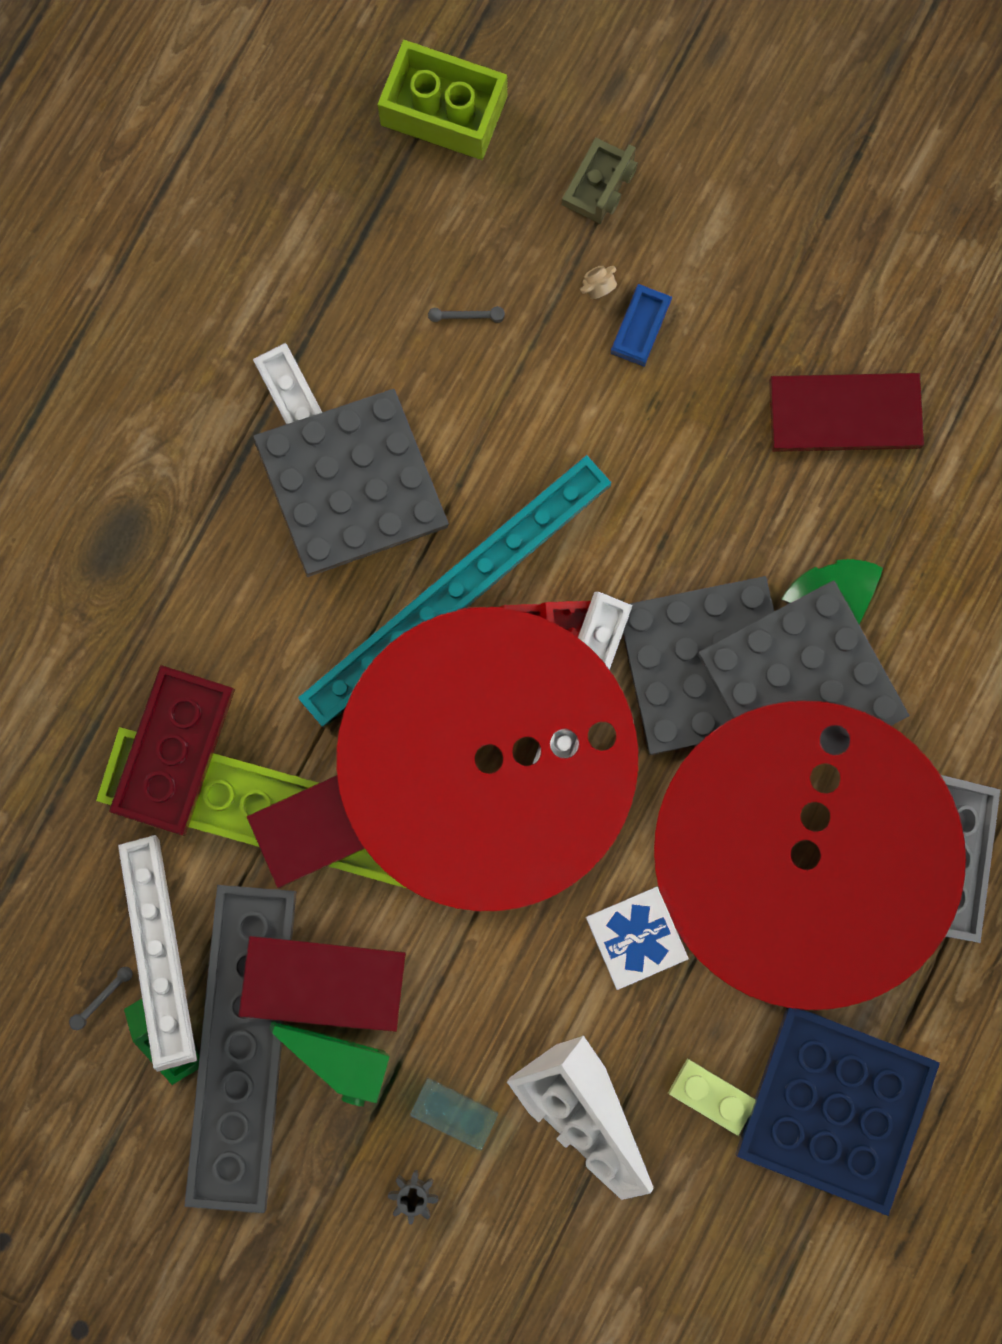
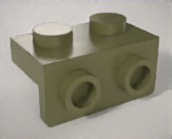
[562,137,638,224]

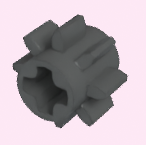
[388,1170,438,1225]

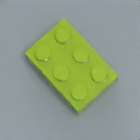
[377,39,507,160]

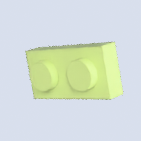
[668,1058,755,1136]

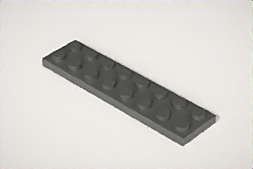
[184,885,297,1213]

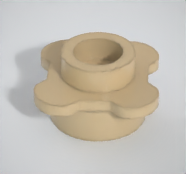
[580,266,617,299]

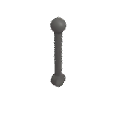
[428,306,505,323]
[69,966,133,1030]

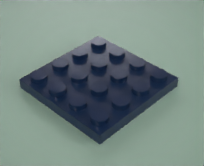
[735,1008,940,1216]

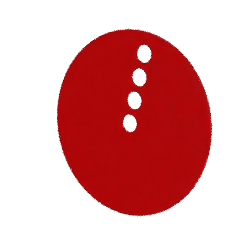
[336,608,638,911]
[654,700,966,1010]

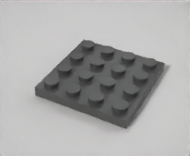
[253,389,449,577]
[623,576,774,755]
[697,580,910,755]

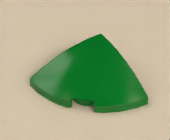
[781,559,883,624]

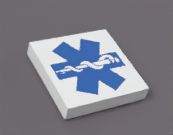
[586,887,689,990]

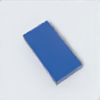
[610,284,672,367]

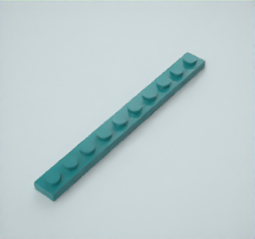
[298,455,612,728]

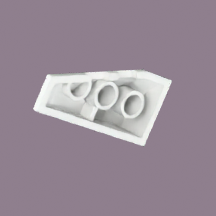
[507,1036,654,1200]

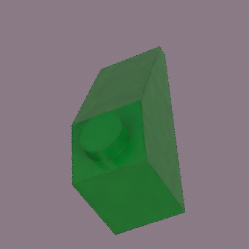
[269,1021,390,1107]

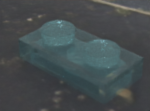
[410,1078,499,1151]

